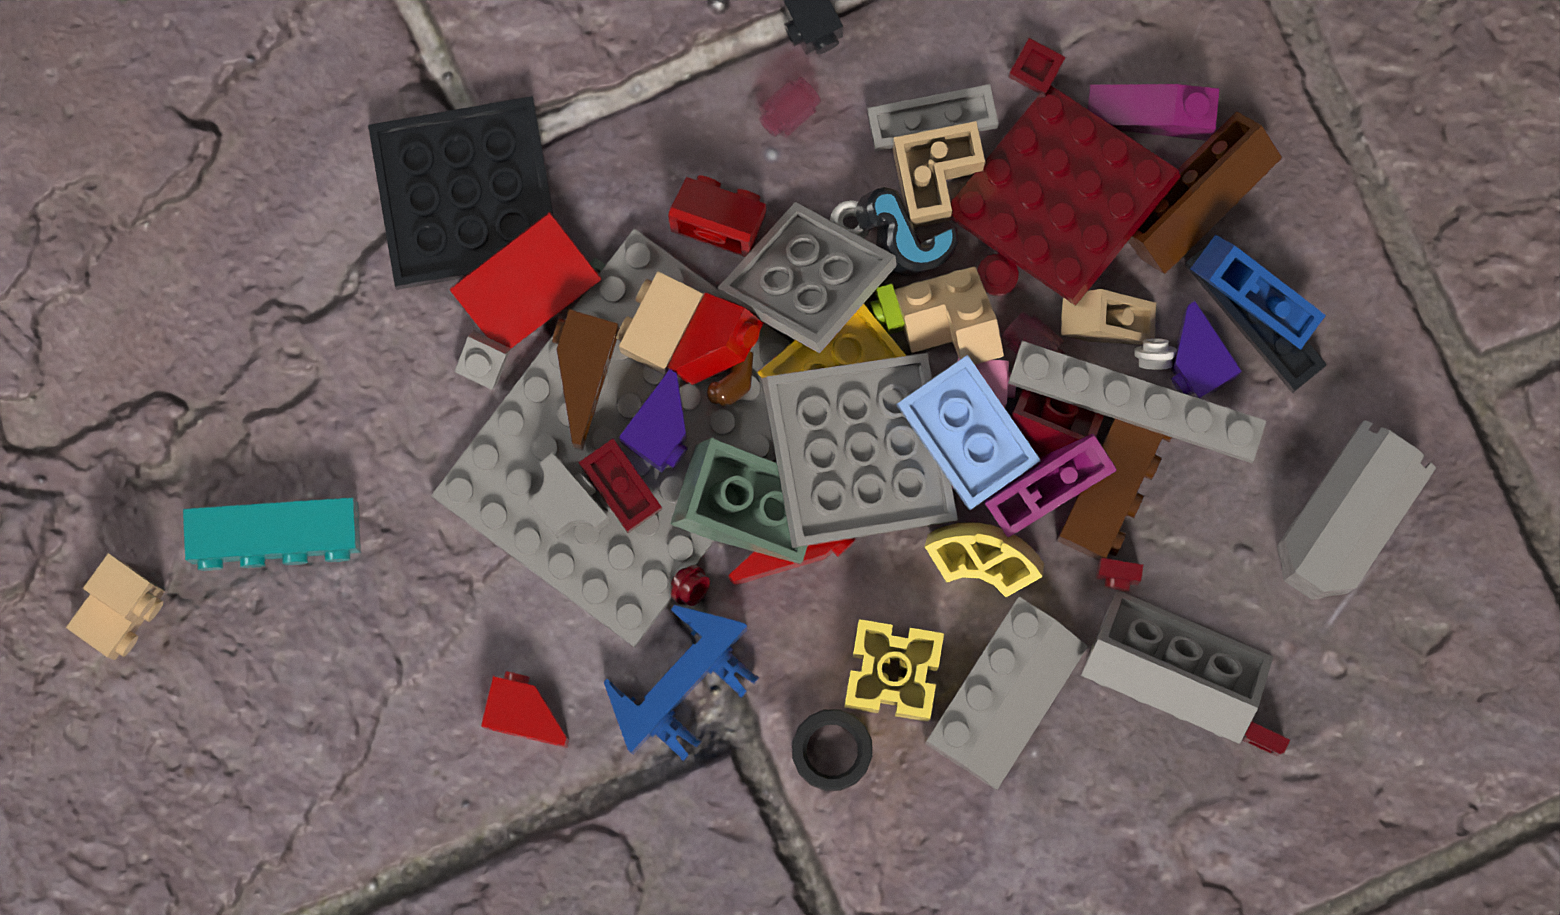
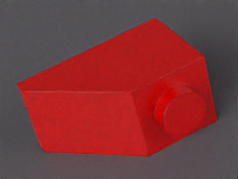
[667,292,764,385]
[481,671,569,748]

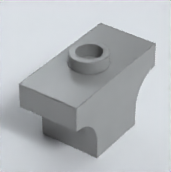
[527,453,610,539]

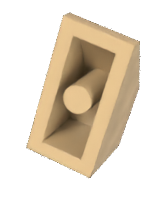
[1061,289,1156,345]

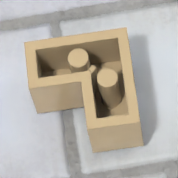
[892,121,985,228]
[894,266,1004,365]
[66,553,165,660]

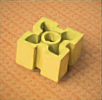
[844,619,944,722]

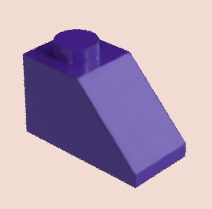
[1171,301,1242,400]
[619,369,688,473]

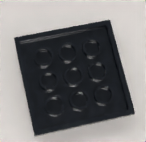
[368,96,554,290]

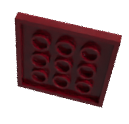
[951,85,1181,306]

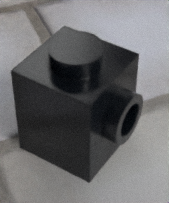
[783,0,843,55]

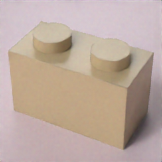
[616,271,704,375]

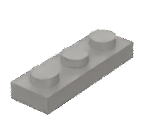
[867,84,999,152]

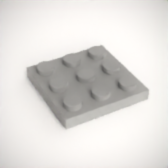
[718,202,897,353]

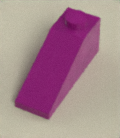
[1087,84,1219,141]
[984,433,1117,538]

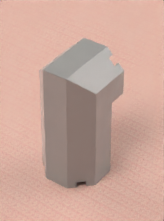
[1277,420,1436,600]

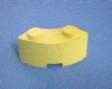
[925,522,1044,597]

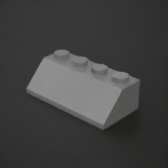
[1081,590,1273,744]
[925,597,1088,790]

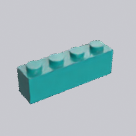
[183,498,361,571]

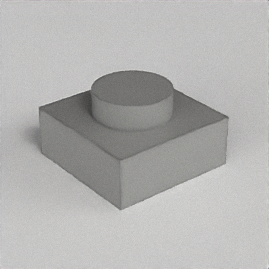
[454,331,511,390]

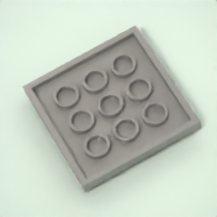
[762,353,958,548]

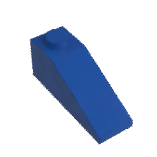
[1190,235,1326,349]

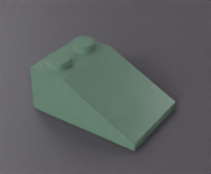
[670,438,807,564]

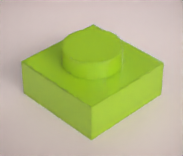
[870,284,904,335]

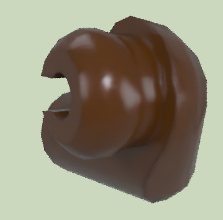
[707,351,754,406]

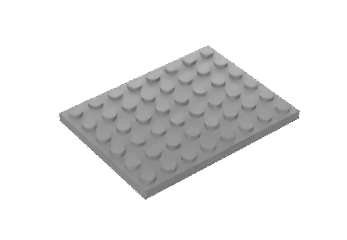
[431,228,791,648]

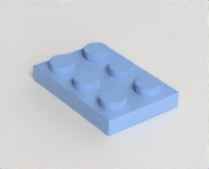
[896,355,1041,510]

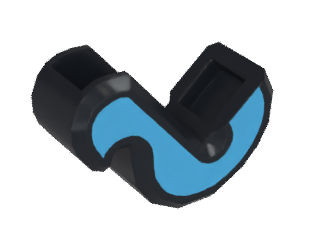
[856,187,959,276]

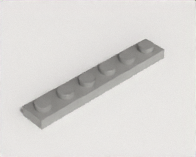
[1008,341,1266,463]

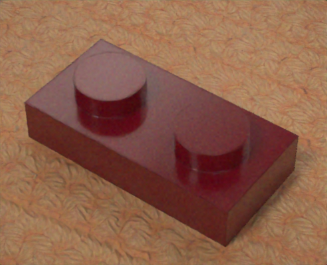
[578,438,663,533]

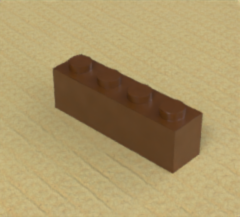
[1128,111,1282,274]
[1057,418,1172,561]

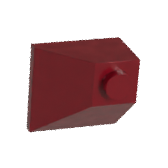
[1011,389,1104,458]

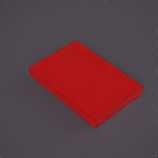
[449,212,602,348]

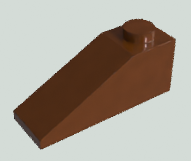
[552,309,620,451]

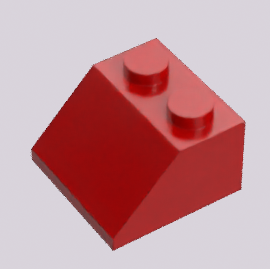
[668,175,766,257]

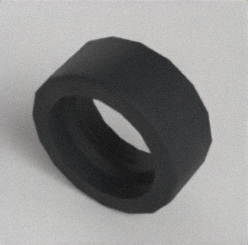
[792,709,873,791]

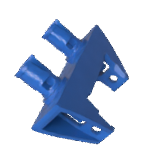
[604,605,760,761]

